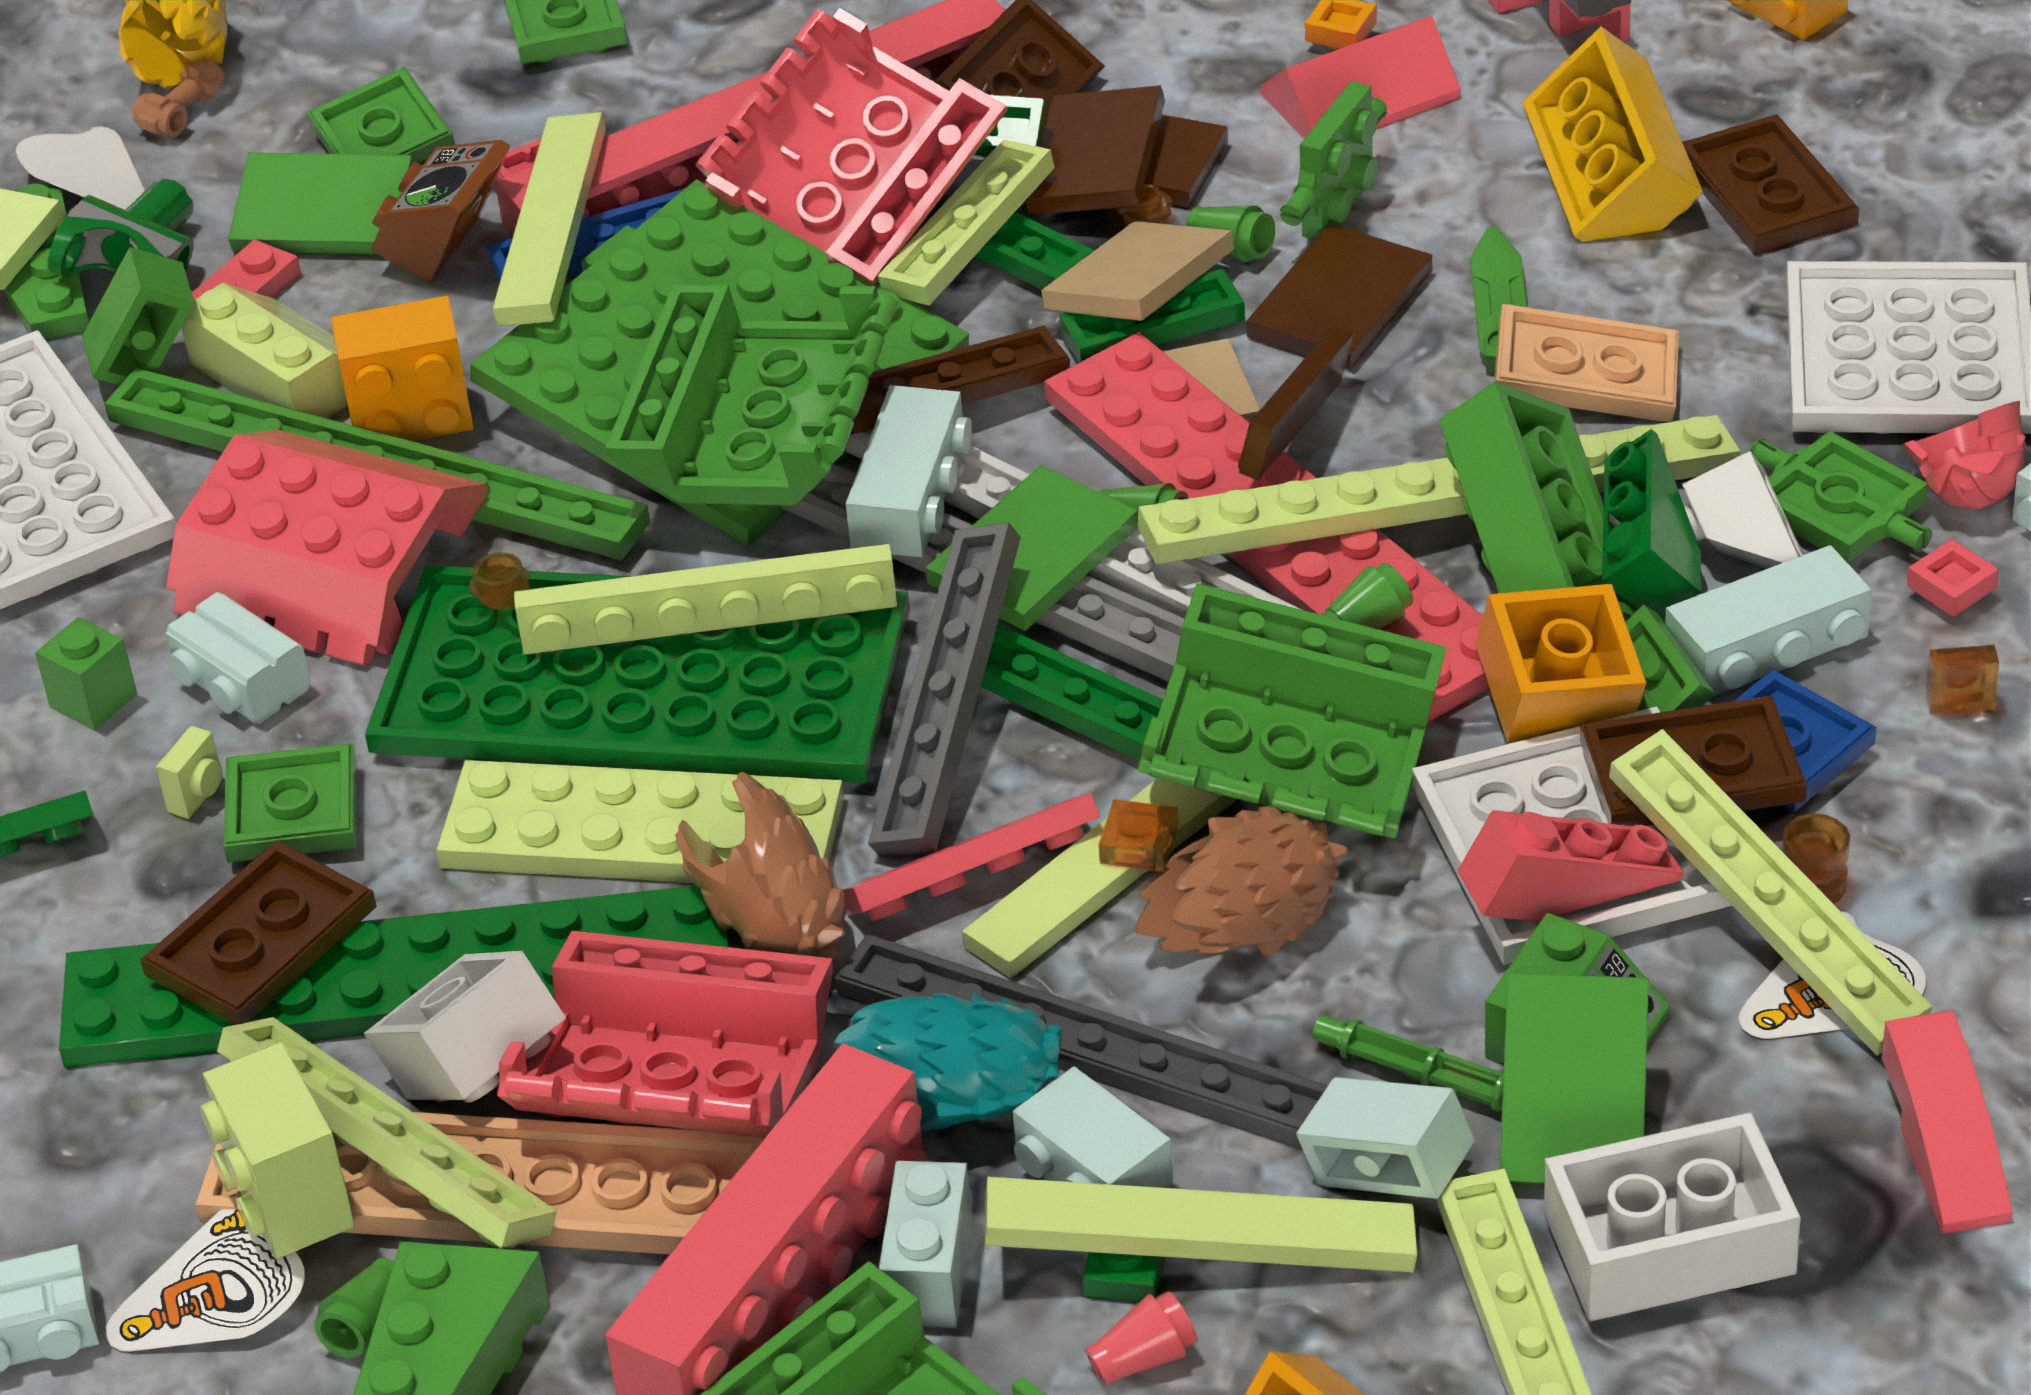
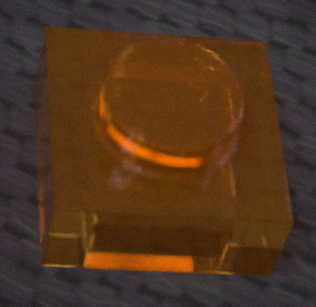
[1926,645,1999,714]
[1098,799,1179,872]

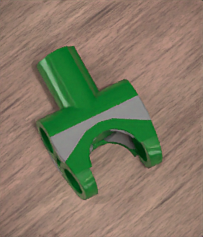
[47,178,194,277]

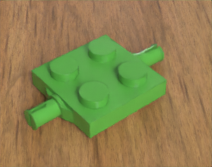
[1280,81,1388,240]
[1749,431,1932,564]

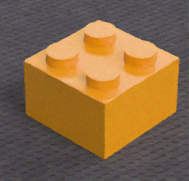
[331,295,474,441]
[1475,584,1646,743]

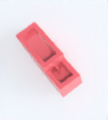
[1882,1010,2013,1234]

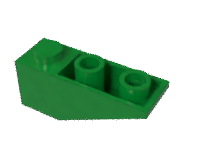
[1602,429,1701,618]

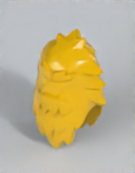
[118,0,228,90]

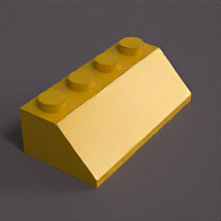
[1522,27,1703,242]

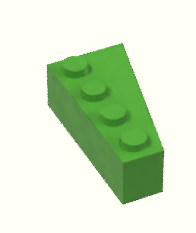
[353,1241,551,1395]

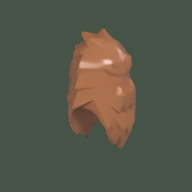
[675,772,847,960]
[1134,806,1348,958]

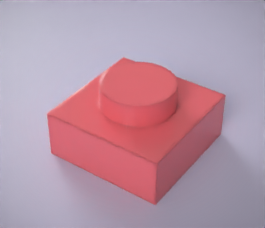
[1907,539,1999,617]

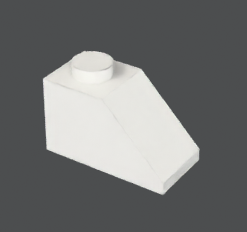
[1682,451,1804,569]

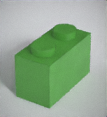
[82,247,195,385]

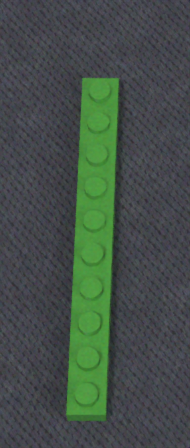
[104,368,651,561]

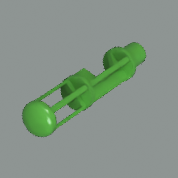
[1312,1014,1504,1112]

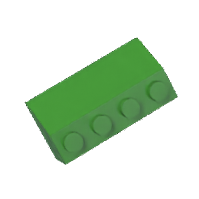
[1439,381,1637,622]

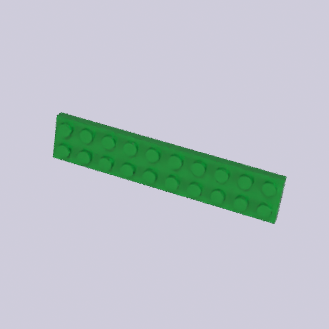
[59,886,729,1067]

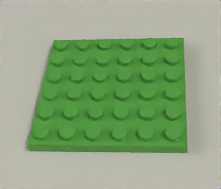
[470,179,969,546]

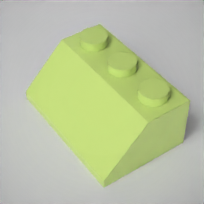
[182,283,348,419]

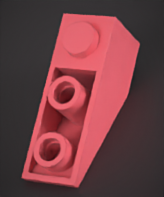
[1457,810,1684,922]

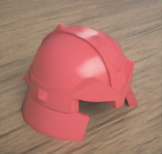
[1901,401,2027,510]

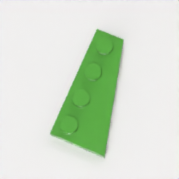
[3,183,89,340]

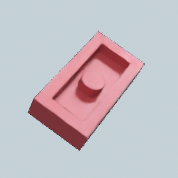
[192,239,301,300]

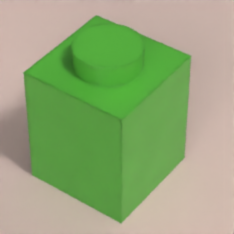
[35,617,137,730]

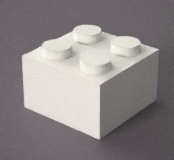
[363,951,566,1103]

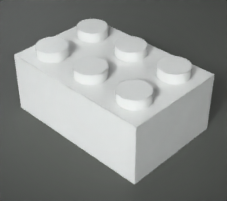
[1544,1112,1800,1322]

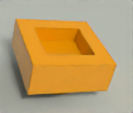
[1304,0,1377,50]

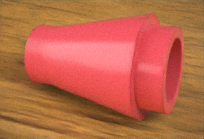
[1084,1291,1198,1387]

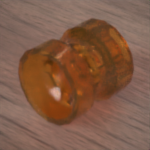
[1782,813,1850,904]

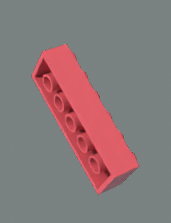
[605,1043,927,1395]

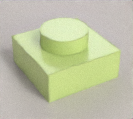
[156,726,223,819]

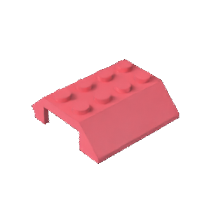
[695,8,1007,286]
[166,430,489,667]
[497,931,833,1138]

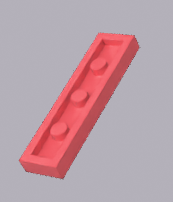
[843,793,1100,922]

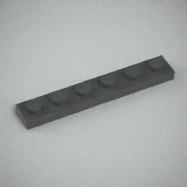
[868,522,1021,858]

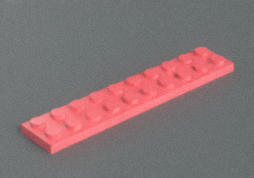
[1044,332,1489,724]

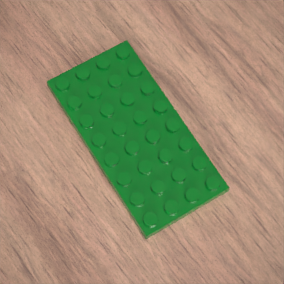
[365,565,910,783]

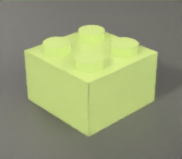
[199,1041,355,1259]

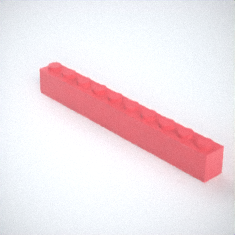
[495,0,1006,237]

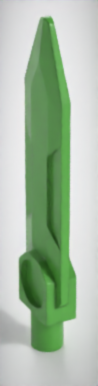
[1470,226,1527,375]

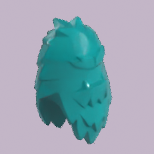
[834,993,1063,1132]

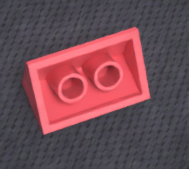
[1260,16,1461,139]

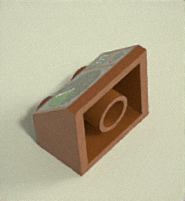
[371,140,511,285]

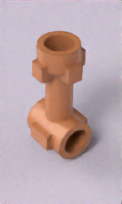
[132,58,225,138]

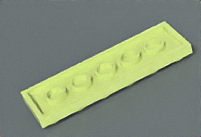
[436,760,844,883]

